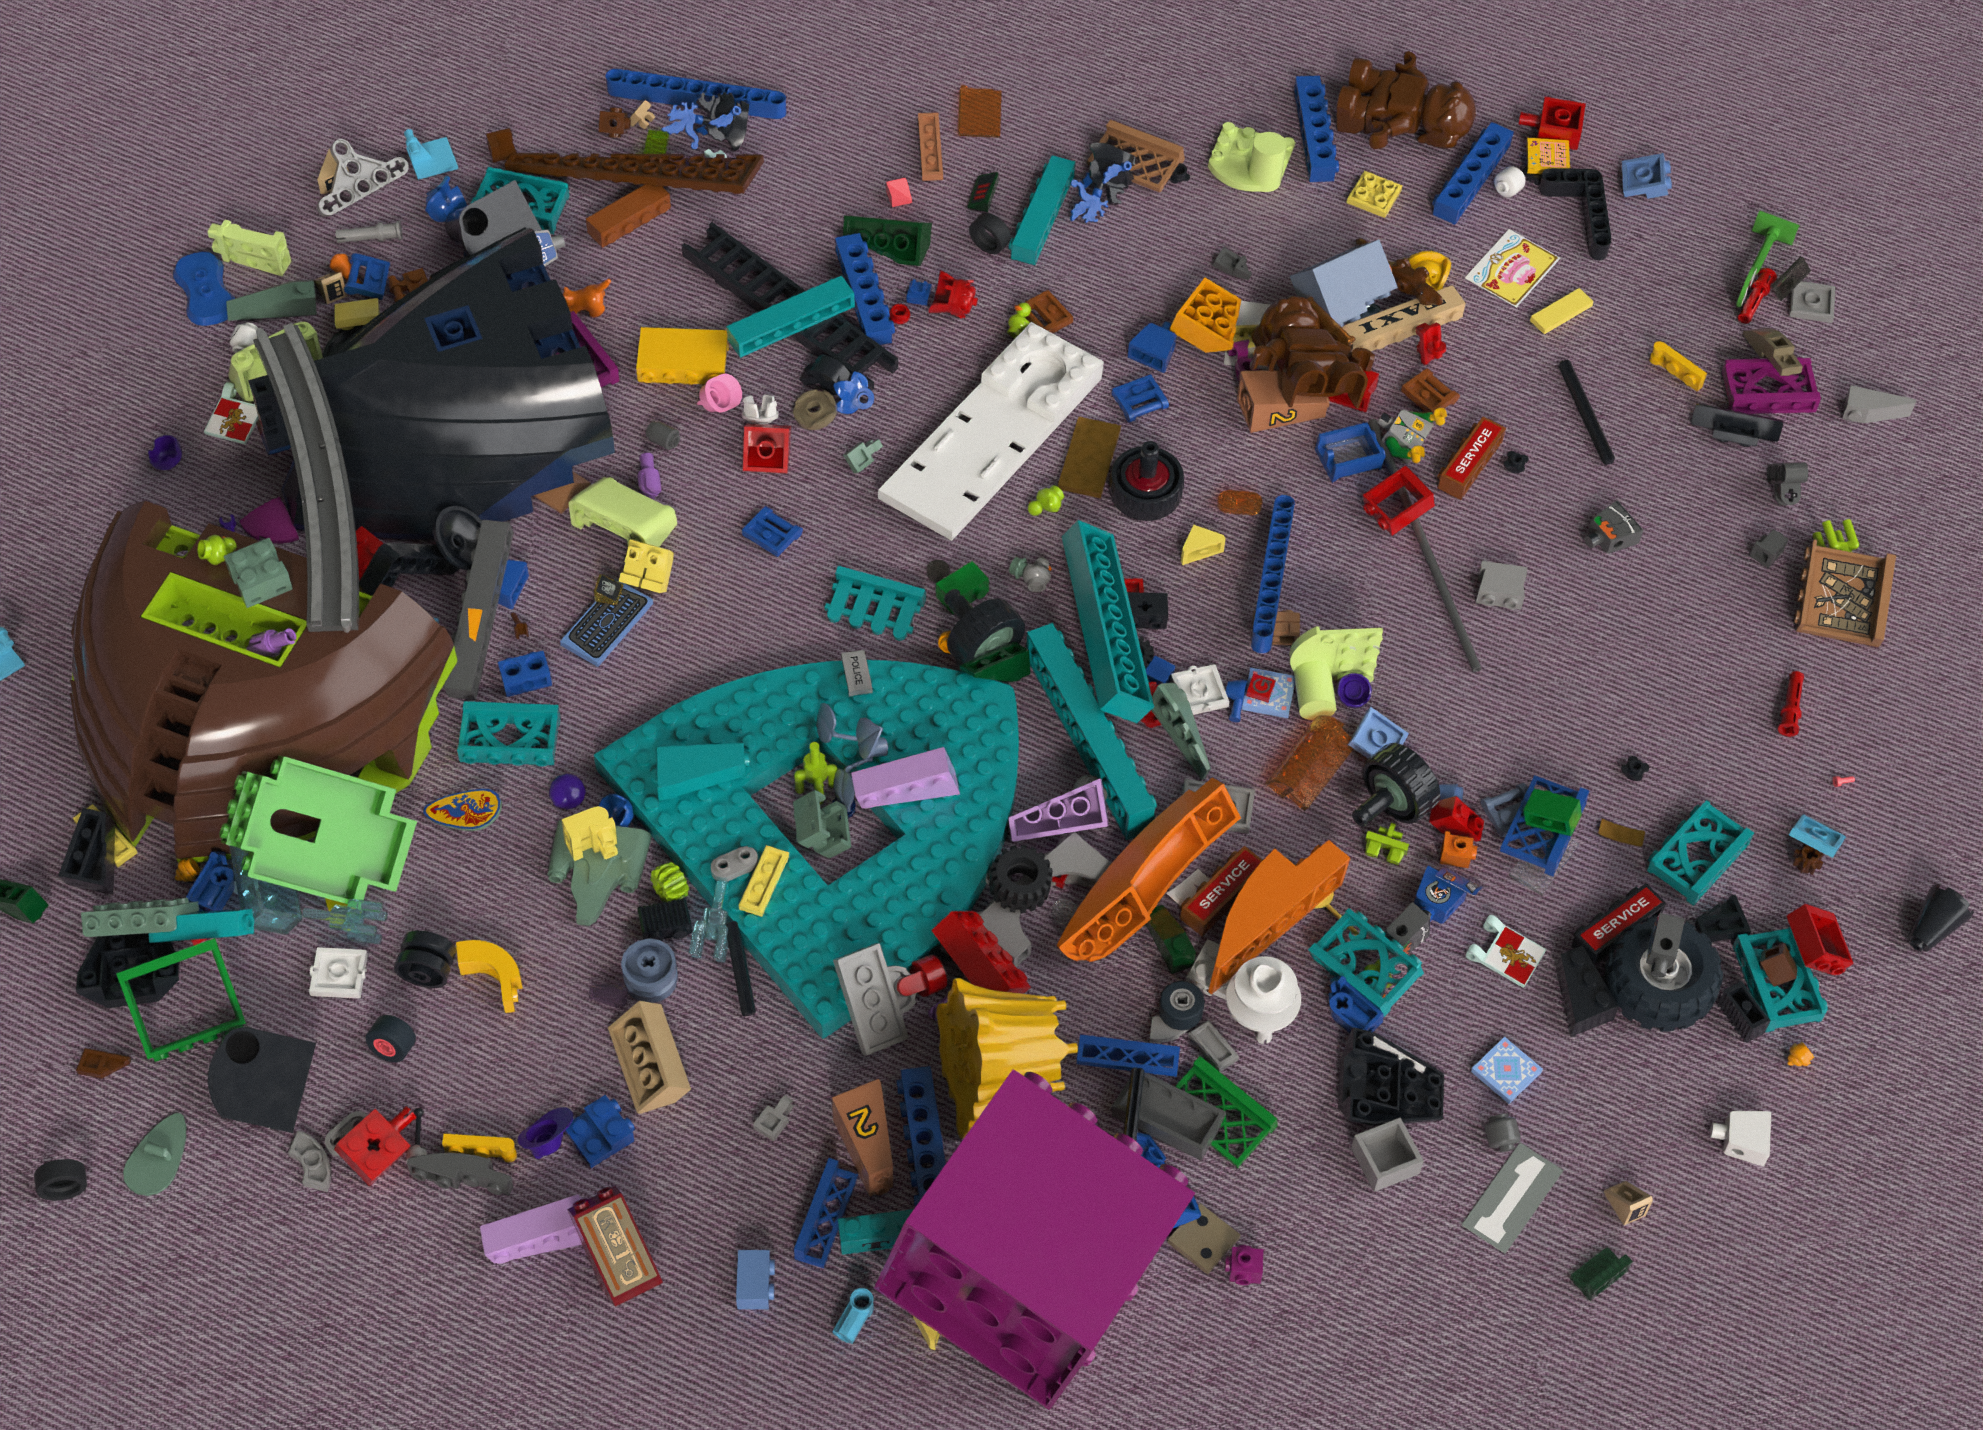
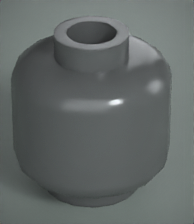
[1485,1113,1521,1153]

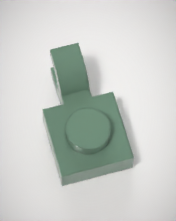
[843,439,883,473]

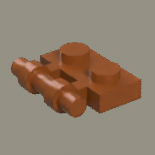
[388,268,428,302]

